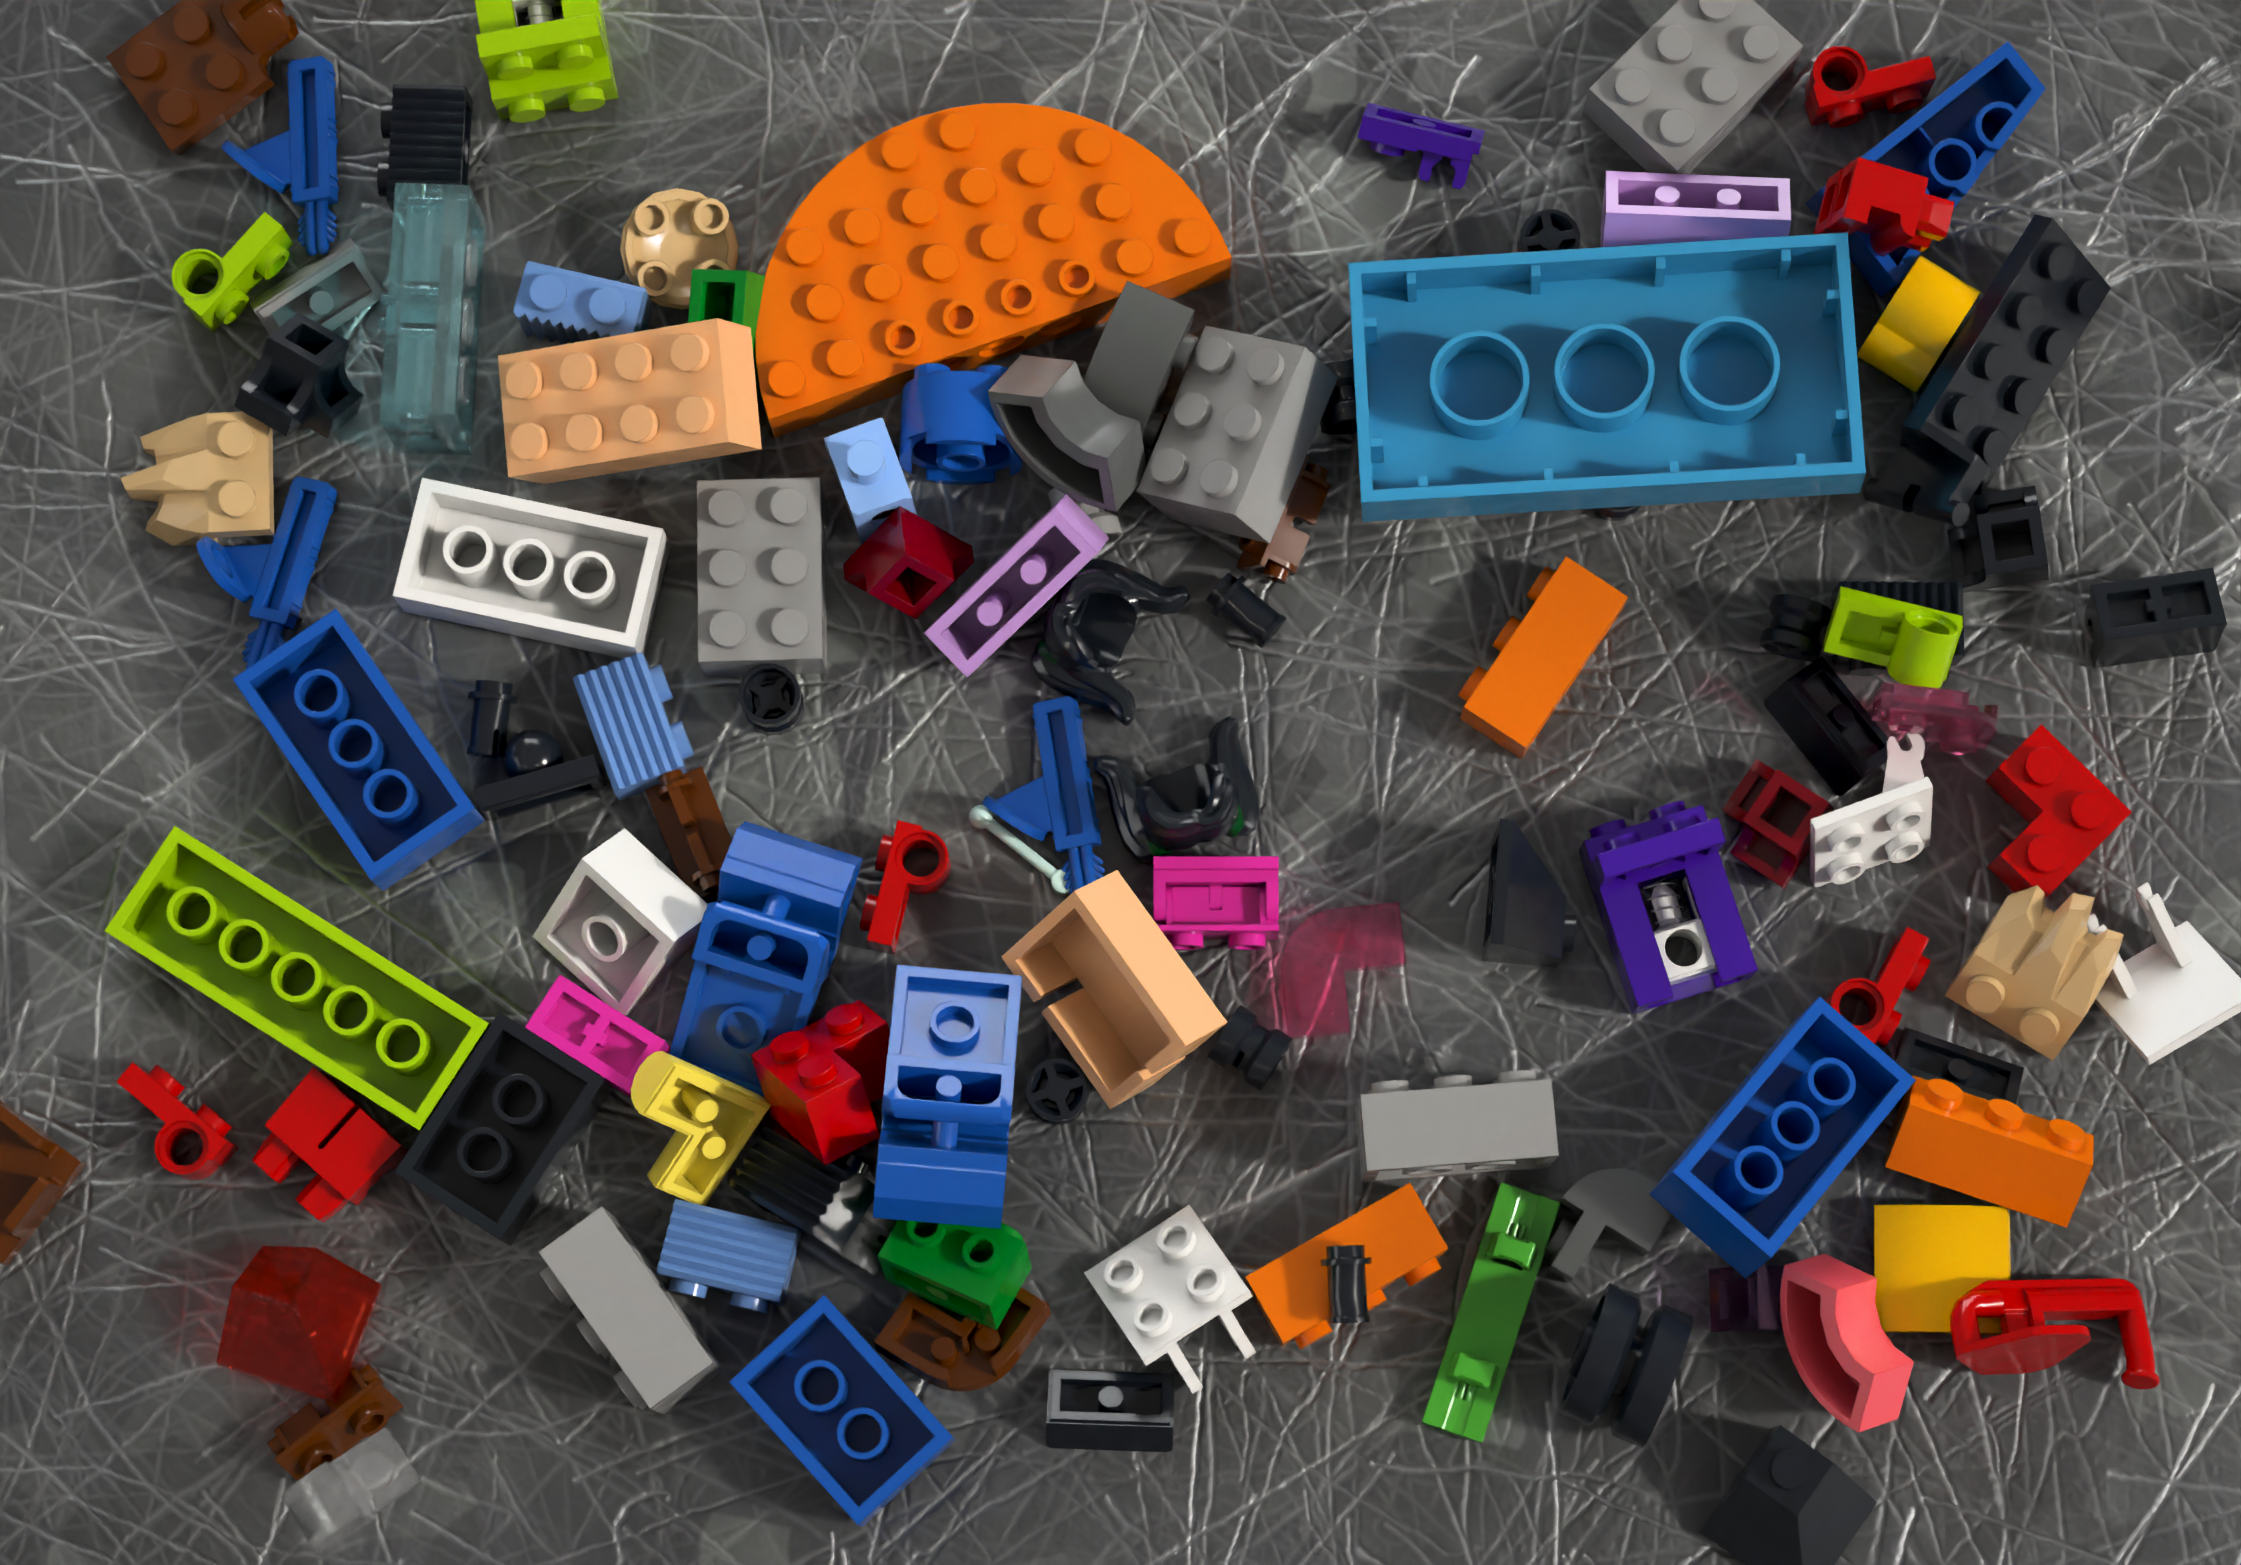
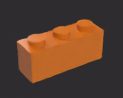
[1458,556,1628,759]
[1885,1075,2094,1228]
[1244,1183,1449,1350]

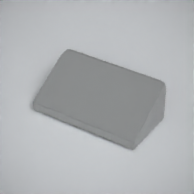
[249,238,389,334]

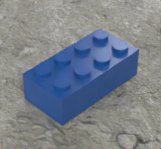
[232,609,485,891]
[1649,996,1916,1279]

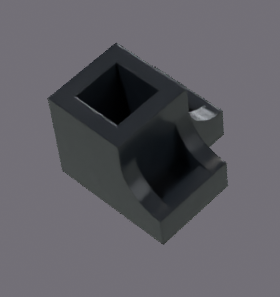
[234,312,364,439]
[1947,486,2049,593]

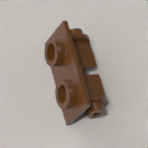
[1236,454,1331,584]
[645,766,732,899]
[267,1363,404,1485]

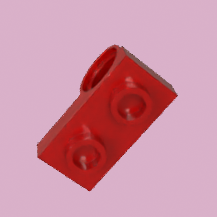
[1805,46,1936,128]
[860,820,951,955]
[1825,927,1931,1047]
[116,1062,239,1180]

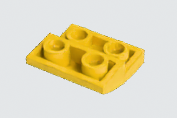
[1874,1205,2011,1335]

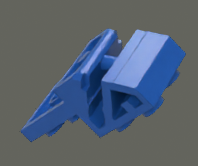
[669,821,863,1097]
[873,965,1022,1229]

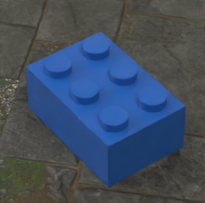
[729,1295,956,1527]

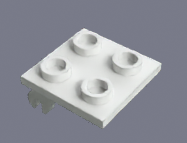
[1810,730,1933,888]
[2087,882,2241,1065]
[1084,1205,1256,1394]

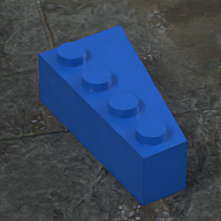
[1806,41,2046,297]

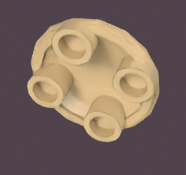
[620,188,739,310]

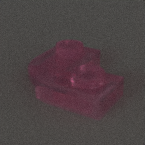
[1871,682,1999,755]
[1281,902,1406,1040]

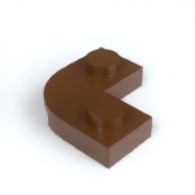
[874,1288,1051,1391]

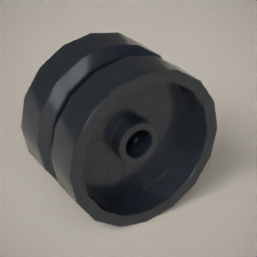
[1559,1283,1693,1448]

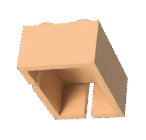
[1001,870,1227,1109]

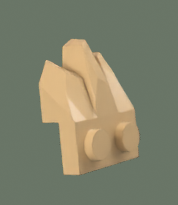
[120,411,274,546]
[1945,885,2124,1061]

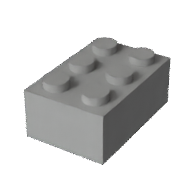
[1583,0,1803,174]
[1136,325,1338,544]
[697,477,827,677]
[1355,1070,1559,1183]
[539,1206,725,1414]

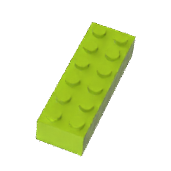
[104,826,491,1132]

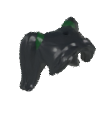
[1030,559,1190,726]
[1092,716,1259,866]

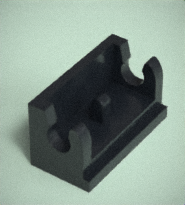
[2085,568,2227,668]

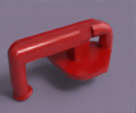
[1950,1278,2160,1390]

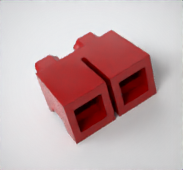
[1814,157,1954,257]
[252,1067,409,1223]

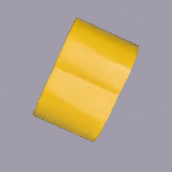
[1857,255,1981,393]

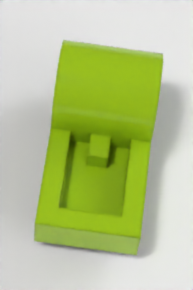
[171,212,294,333]
[1823,586,1963,691]

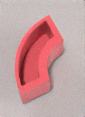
[1780,1253,1914,1433]

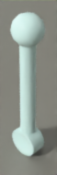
[969,805,1069,895]

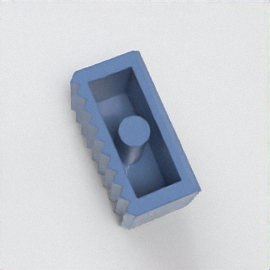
[513,261,653,345]
[573,652,694,801]
[657,1199,802,1314]

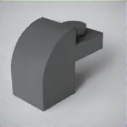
[1545,1168,1672,1283]

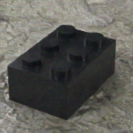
[394,1012,613,1246]

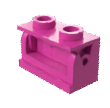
[1153,856,1279,950]
[525,974,671,1098]

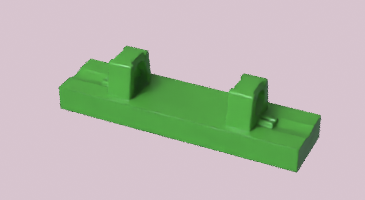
[1421,1182,1561,1444]

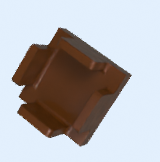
[0,1100,86,1265]

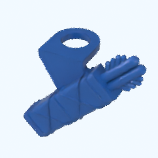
[221,56,339,256]
[196,476,338,669]
[981,696,1105,894]

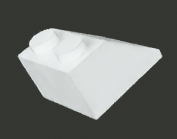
[532,828,708,1016]

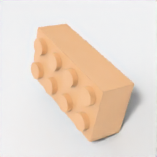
[498,318,762,484]

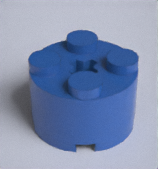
[899,363,1022,485]

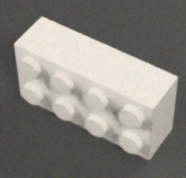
[393,478,671,658]

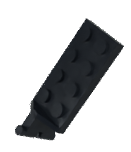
[1863,214,2111,527]

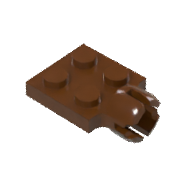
[106,0,298,156]

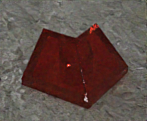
[216,1246,382,1404]

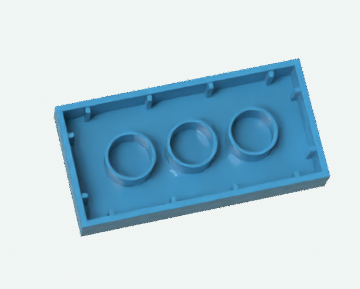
[1348,232,1866,522]

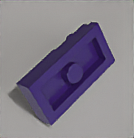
[1358,103,1485,189]

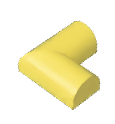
[631,1051,771,1206]

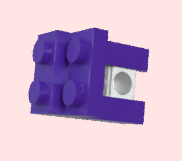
[1579,801,1758,1015]

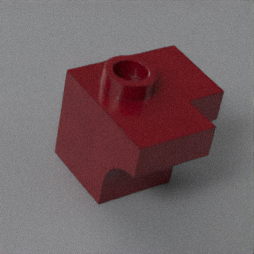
[843,506,974,619]
[1722,759,1834,889]

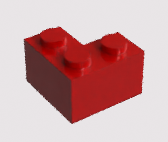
[1985,724,2132,899]
[750,1000,890,1165]

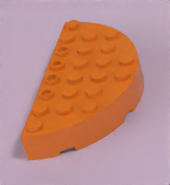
[755,103,1232,438]

